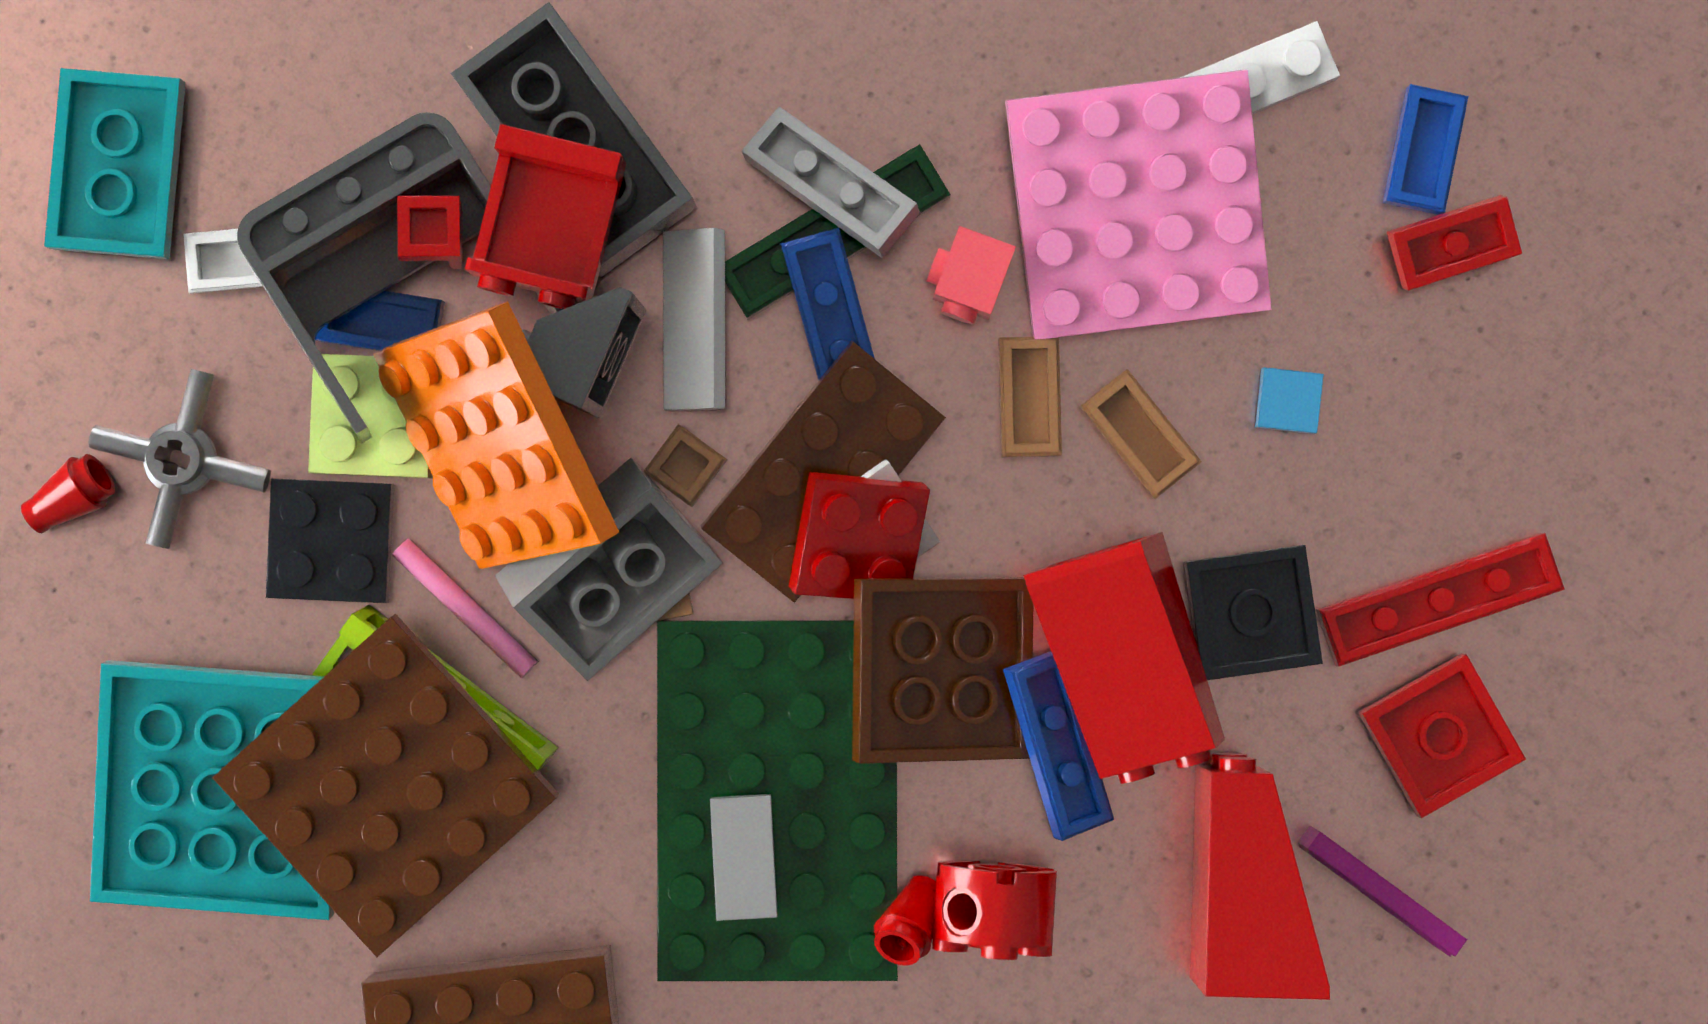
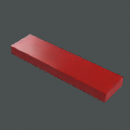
[1316,533,1565,667]

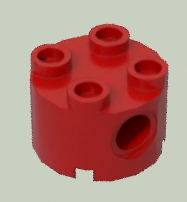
[932,860,1057,960]

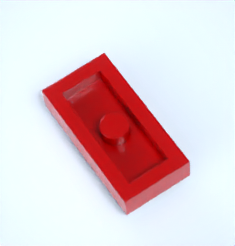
[1387,195,1522,291]

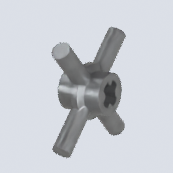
[89,369,271,549]

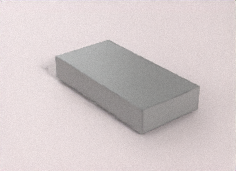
[710,794,778,921]

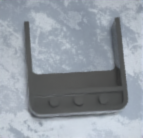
[237,112,563,443]

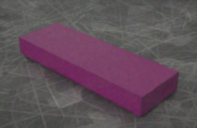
[1298,826,1468,957]

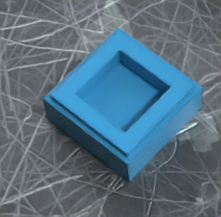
[1255,367,1324,434]

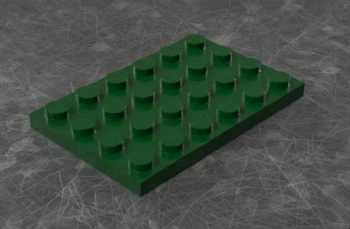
[657,620,898,981]

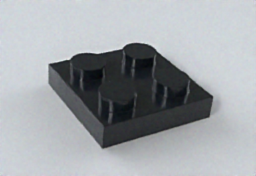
[266,478,394,603]
[1184,545,1323,680]

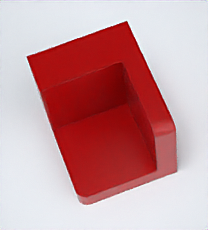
[397,196,463,269]

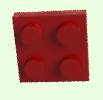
[789,472,930,599]
[1358,654,1526,818]

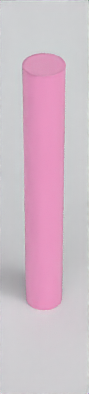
[392,538,538,679]

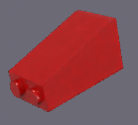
[1023,532,1225,784]
[1190,753,1330,1000]

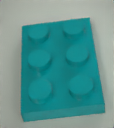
[44,68,186,260]

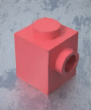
[926,226,1016,325]

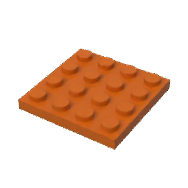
[373,301,620,569]

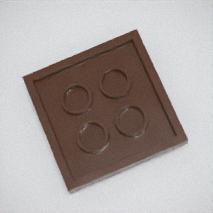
[852,577,1034,763]

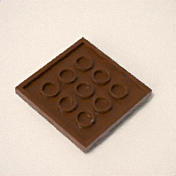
[212,614,559,957]

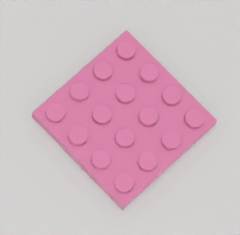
[1005,70,1272,339]

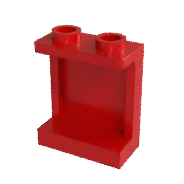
[465,124,626,309]

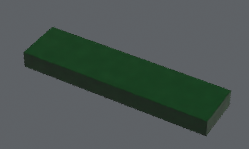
[725,144,951,320]

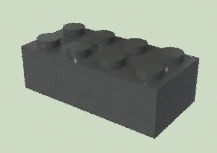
[451,2,697,277]

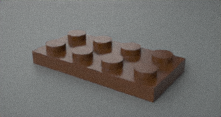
[701,340,946,603]

